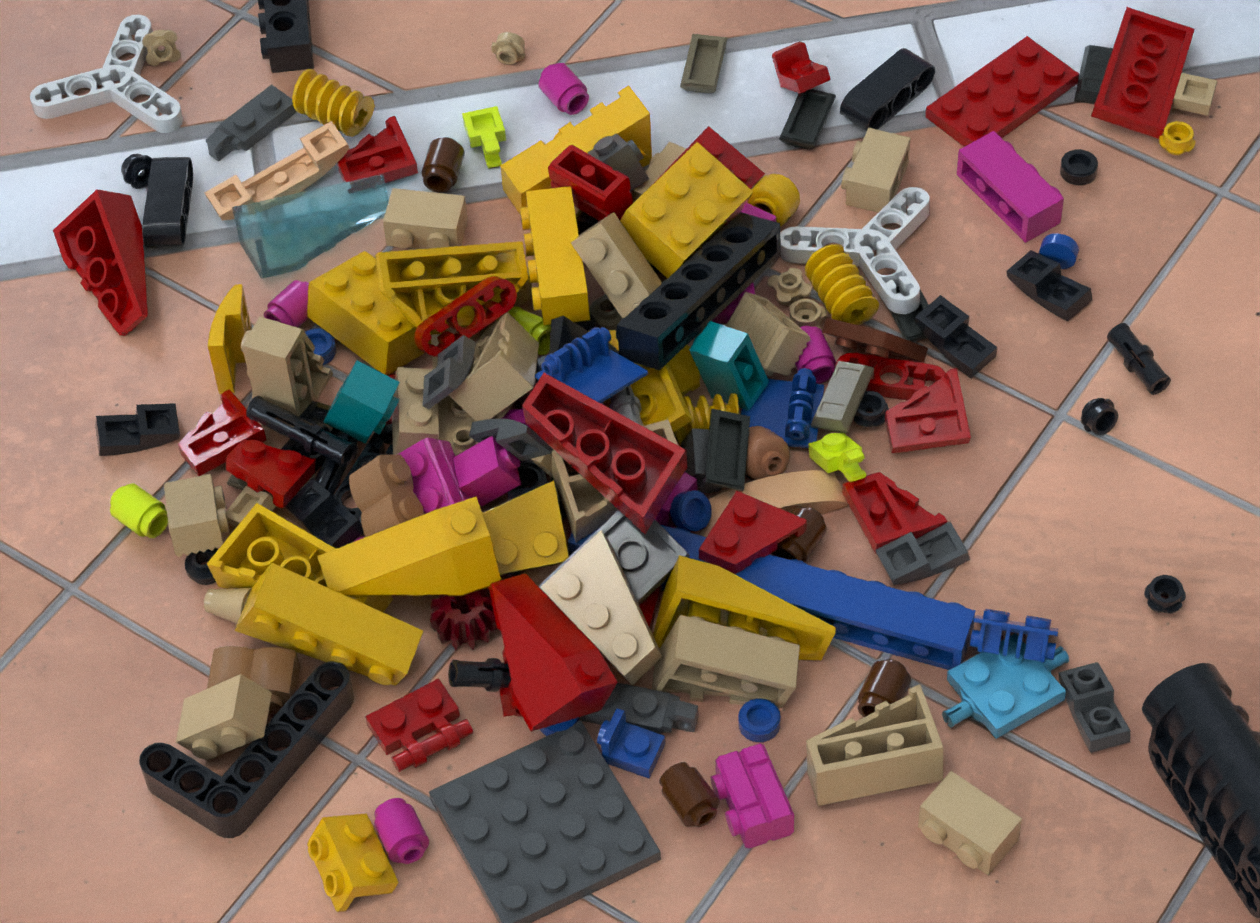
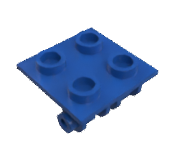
[535,327,648,403]
[741,368,824,448]
[970,609,1059,663]

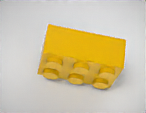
[620,142,753,278]
[307,251,442,376]

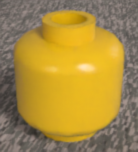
[747,173,800,227]

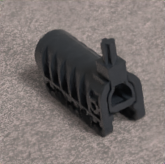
[1142,663,1260,918]

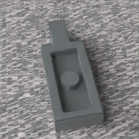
[206,84,296,161]
[579,683,699,735]

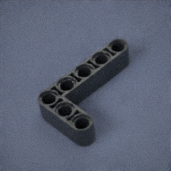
[139,661,354,838]

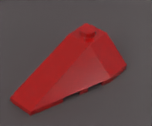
[53,189,148,336]
[489,574,618,732]

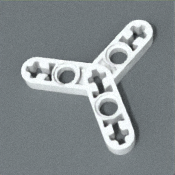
[30,15,183,133]
[780,187,929,314]

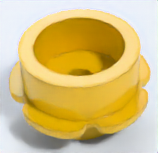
[1159,121,1196,155]

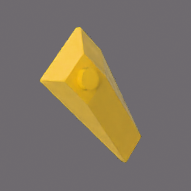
[317,497,501,597]
[653,555,836,661]

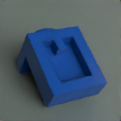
[597,708,665,778]

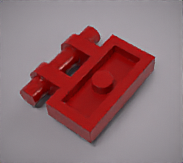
[365,678,473,772]

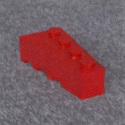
[522,373,687,534]

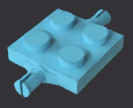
[942,633,1069,739]

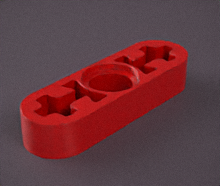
[414,276,517,357]
[835,353,945,401]

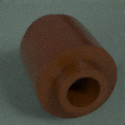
[421,137,465,193]
[772,507,827,562]
[858,659,911,717]
[659,762,720,827]

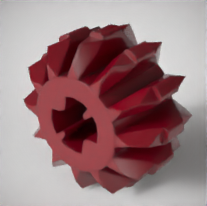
[430,588,497,651]

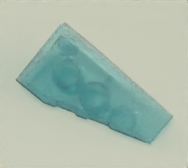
[232,174,389,278]

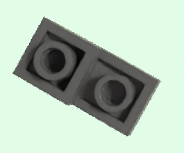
[1059,662,1130,753]

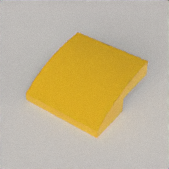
[208,284,252,394]

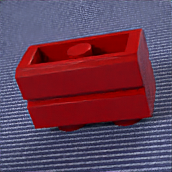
[548,145,633,221]

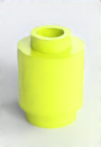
[110,483,168,538]

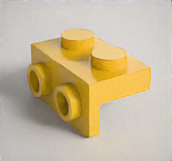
[307,813,399,912]

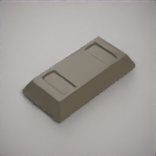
[680,34,727,94]
[811,361,874,433]

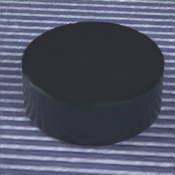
[1060,149,1098,185]

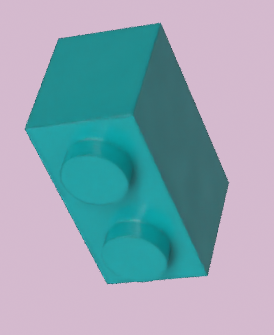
[689,321,769,411]
[323,360,400,443]

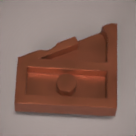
[822,318,928,363]

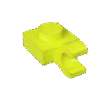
[462,106,506,168]
[808,432,866,482]

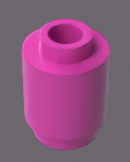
[538,63,589,115]
[264,280,309,328]
[795,326,836,384]
[374,798,429,864]

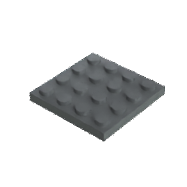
[429,720,661,923]

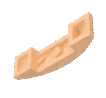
[204,121,350,221]
[690,470,848,537]

